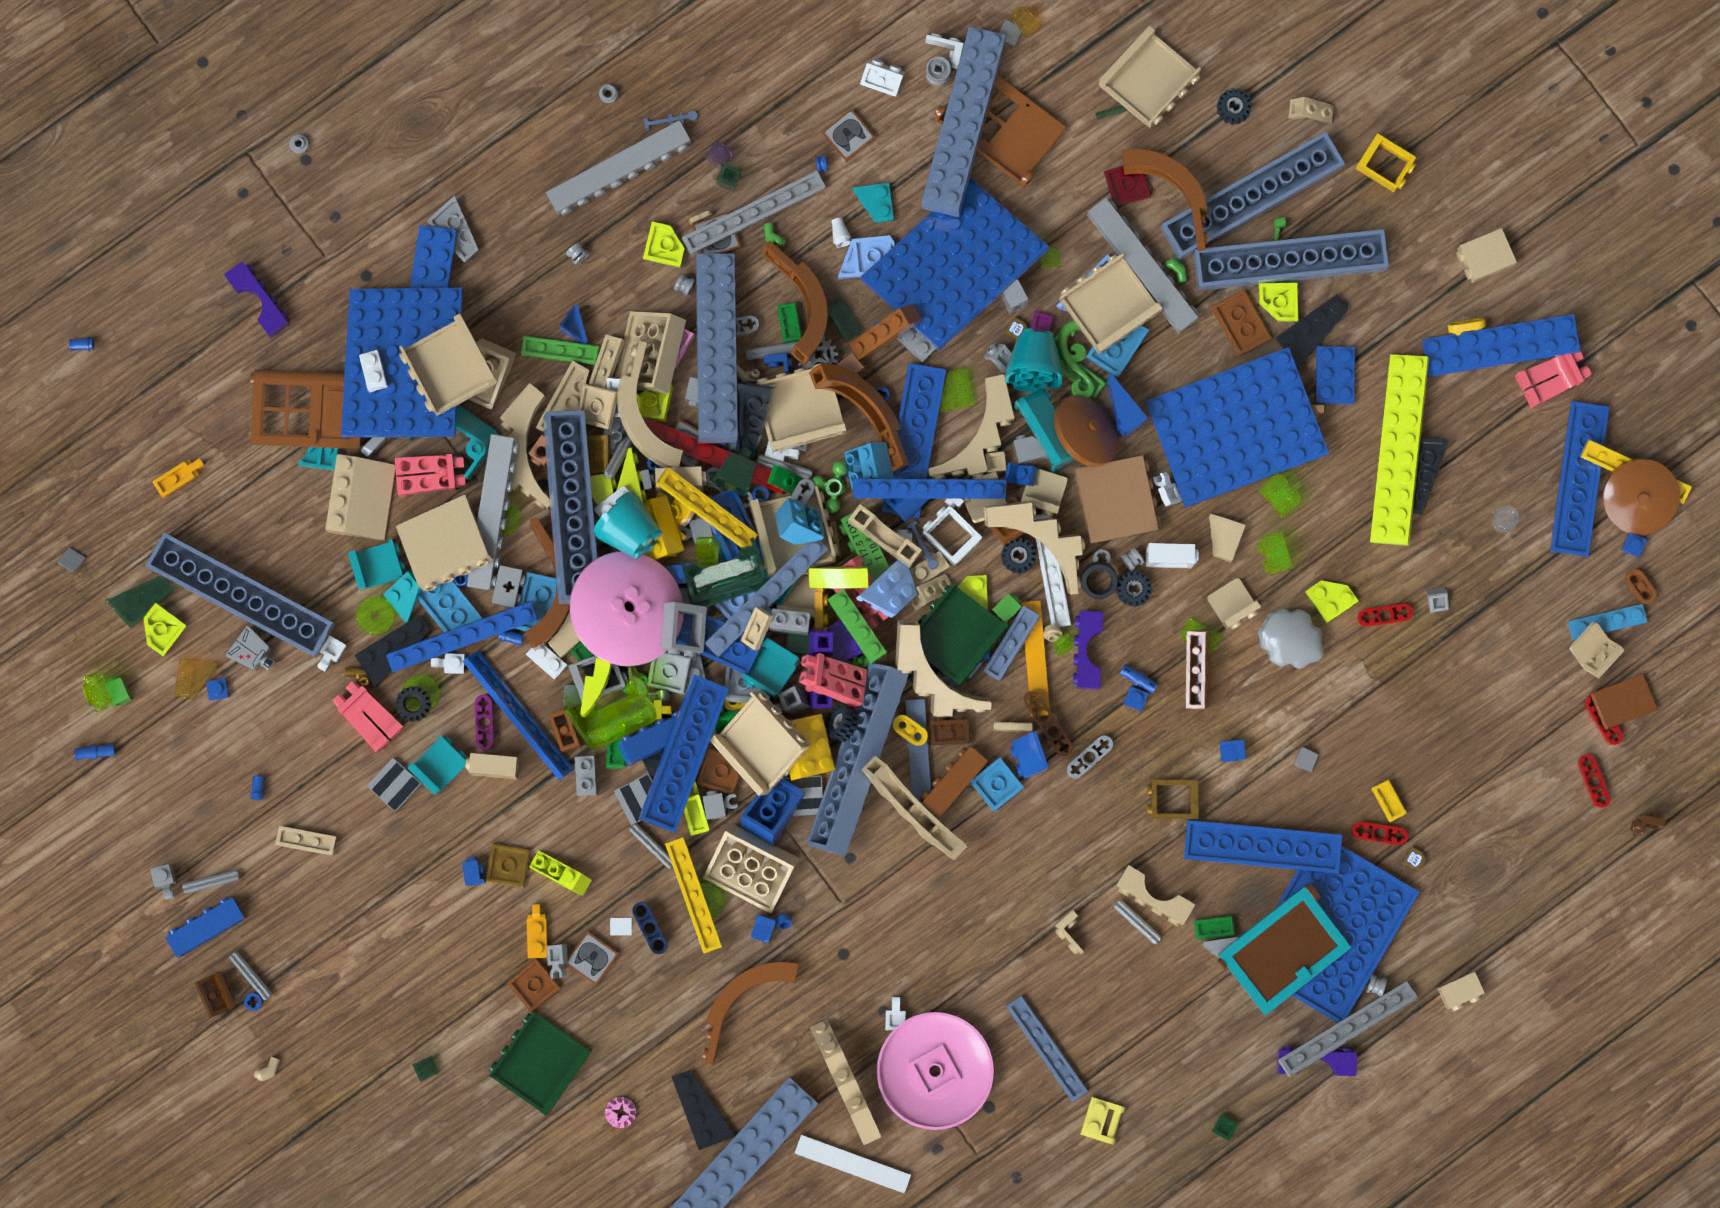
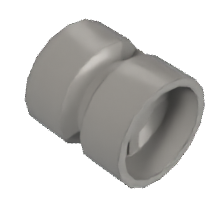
[926,56,951,87]

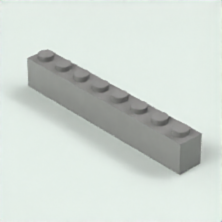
[546,121,691,216]
[1087,198,1198,334]
[467,434,519,590]

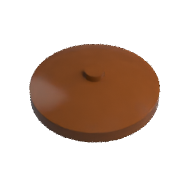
[1054,395,1119,467]
[1602,458,1680,535]

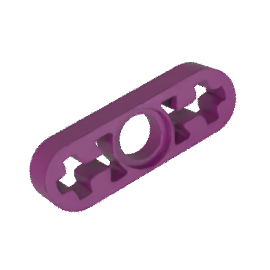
[475,695,494,751]

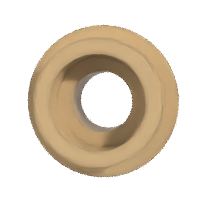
[1043,625,1062,642]

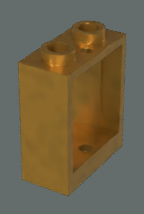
[1147,780,1199,820]

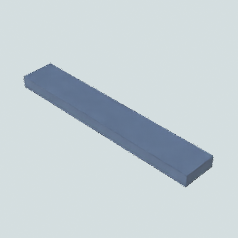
[905,699,931,802]
[1006,995,1088,1102]

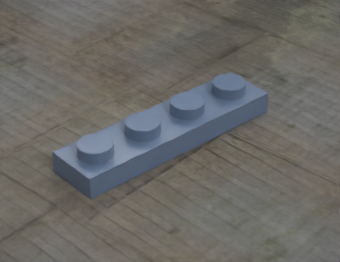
[984,606,1041,682]

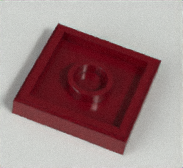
[1103,165,1151,207]

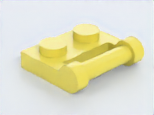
[1080,1097,1125,1145]

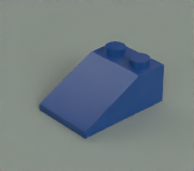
[1106,374,1148,438]
[1009,731,1049,779]
[741,779,805,845]

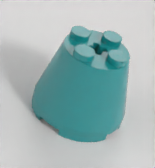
[1005,329,1063,393]
[593,491,663,560]

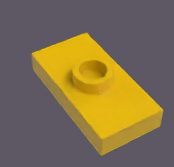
[1371,779,1407,823]

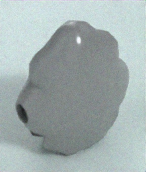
[1258,608,1325,669]

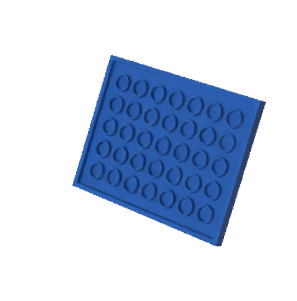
[860,178,1049,351]
[341,288,464,438]
[1145,347,1329,508]
[1275,846,1420,1023]

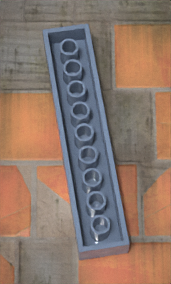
[921,27,1006,217]
[1160,132,1345,261]
[1193,229,1389,291]
[696,254,738,443]
[543,410,597,604]
[145,533,335,659]
[807,663,908,856]
[671,1077,818,1208]

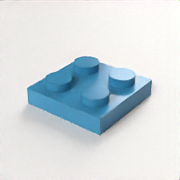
[970,758,1024,812]

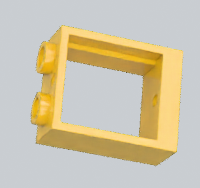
[1355,133,1416,192]

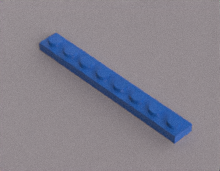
[853,478,1006,499]
[386,601,538,672]
[463,651,574,780]

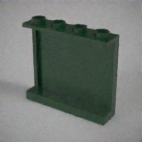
[918,583,1008,687]
[488,1012,591,1116]

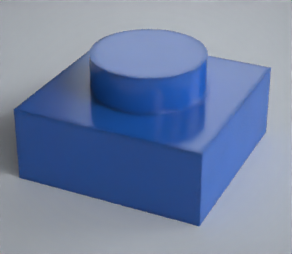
[1621,533,1647,558]
[206,678,229,701]
[1123,686,1148,712]

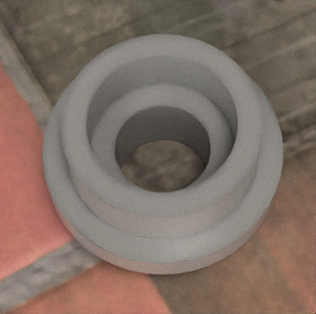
[599,84,618,103]
[289,135,309,154]

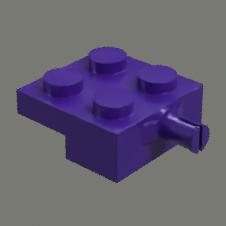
[828,621,863,663]

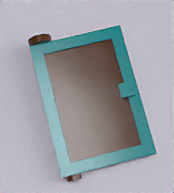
[1217,883,1351,1016]

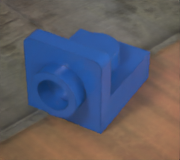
[764,353,792,374]
[1005,463,1037,487]

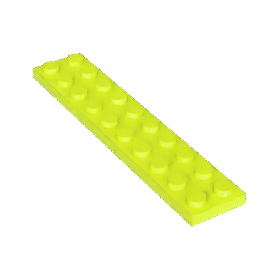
[1370,354,1429,545]

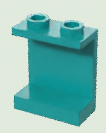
[348,539,406,591]
[742,638,801,700]
[407,735,467,796]

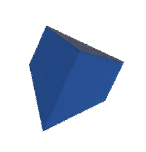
[559,305,588,344]

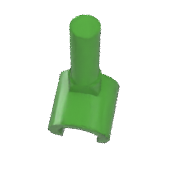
[1274,217,1286,241]

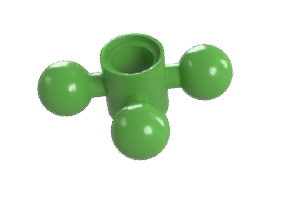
[811,461,848,514]

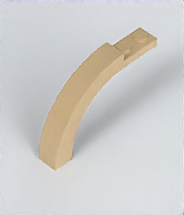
[617,341,683,468]

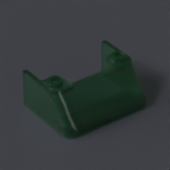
[680,537,766,607]

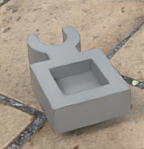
[547,944,568,979]

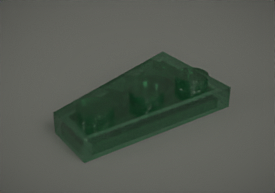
[105,576,175,629]

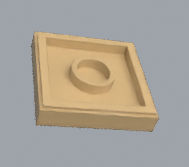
[579,384,618,429]

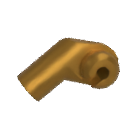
[344,667,370,686]

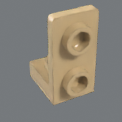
[1288,97,1334,124]
[911,574,952,611]
[1055,910,1084,955]

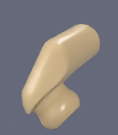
[736,365,760,383]
[254,1057,280,1081]

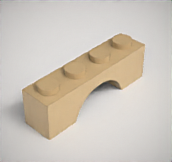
[848,504,922,568]
[1116,865,1195,927]

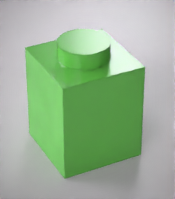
[991,594,1022,623]
[103,676,132,708]

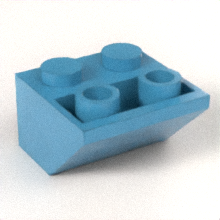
[844,442,894,489]
[775,498,824,545]

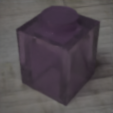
[706,140,733,171]

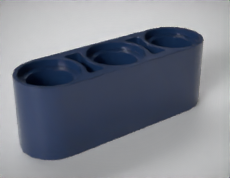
[632,902,668,955]

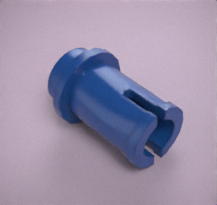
[69,337,94,352]
[498,630,524,646]
[249,776,265,800]

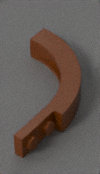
[1121,149,1208,251]
[762,241,827,366]
[809,363,909,473]
[525,516,570,651]
[702,962,799,1065]

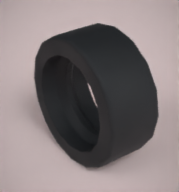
[1081,561,1118,599]

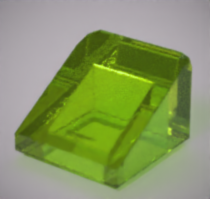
[1040,247,1060,268]
[1052,633,1074,657]

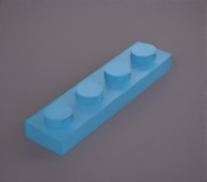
[1568,604,1647,641]

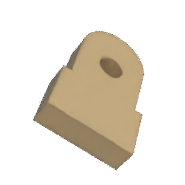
[689,210,713,226]

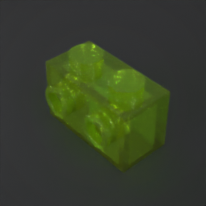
[1258,473,1302,519]
[1256,531,1293,577]

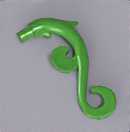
[1055,320,1094,398]

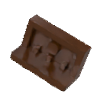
[930,716,970,746]
[1631,813,1666,837]
[194,971,235,1019]

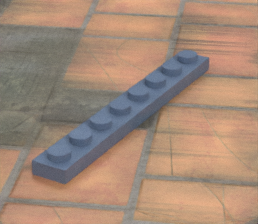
[704,540,828,657]

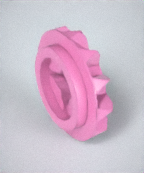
[605,1097,636,1128]

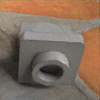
[983,343,1012,373]

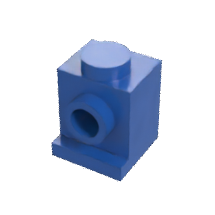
[462,857,486,886]

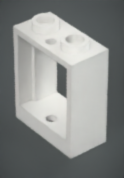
[922,505,982,566]
[1146,543,1199,568]

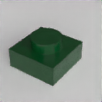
[1211,1114,1238,1141]

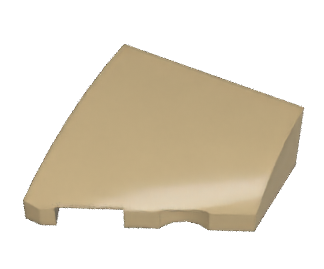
[1209,514,1246,563]

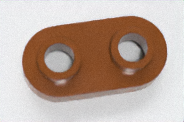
[1625,569,1656,605]

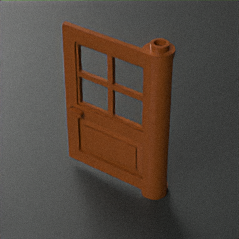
[934,76,1066,188]
[250,369,361,449]

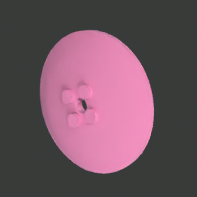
[570,552,684,666]
[877,1012,994,1130]

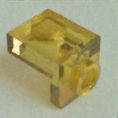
[1008,7,1041,38]

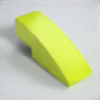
[809,567,868,588]
[580,658,612,717]
[684,782,709,836]

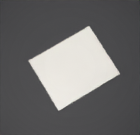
[610,918,632,935]

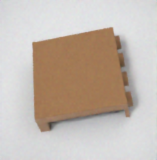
[1074,455,1161,546]

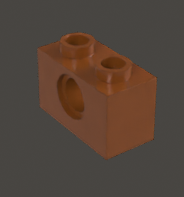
[548,709,581,753]

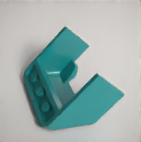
[1014,389,1076,473]
[406,404,498,482]

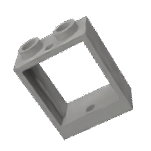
[661,602,707,657]
[569,656,628,701]

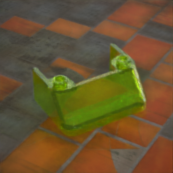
[562,666,657,750]

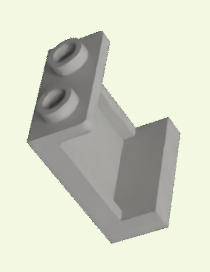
[769,609,810,637]

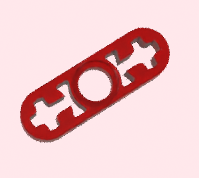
[1357,604,1413,627]
[1584,695,1623,745]
[1577,754,1611,808]
[1351,822,1408,846]

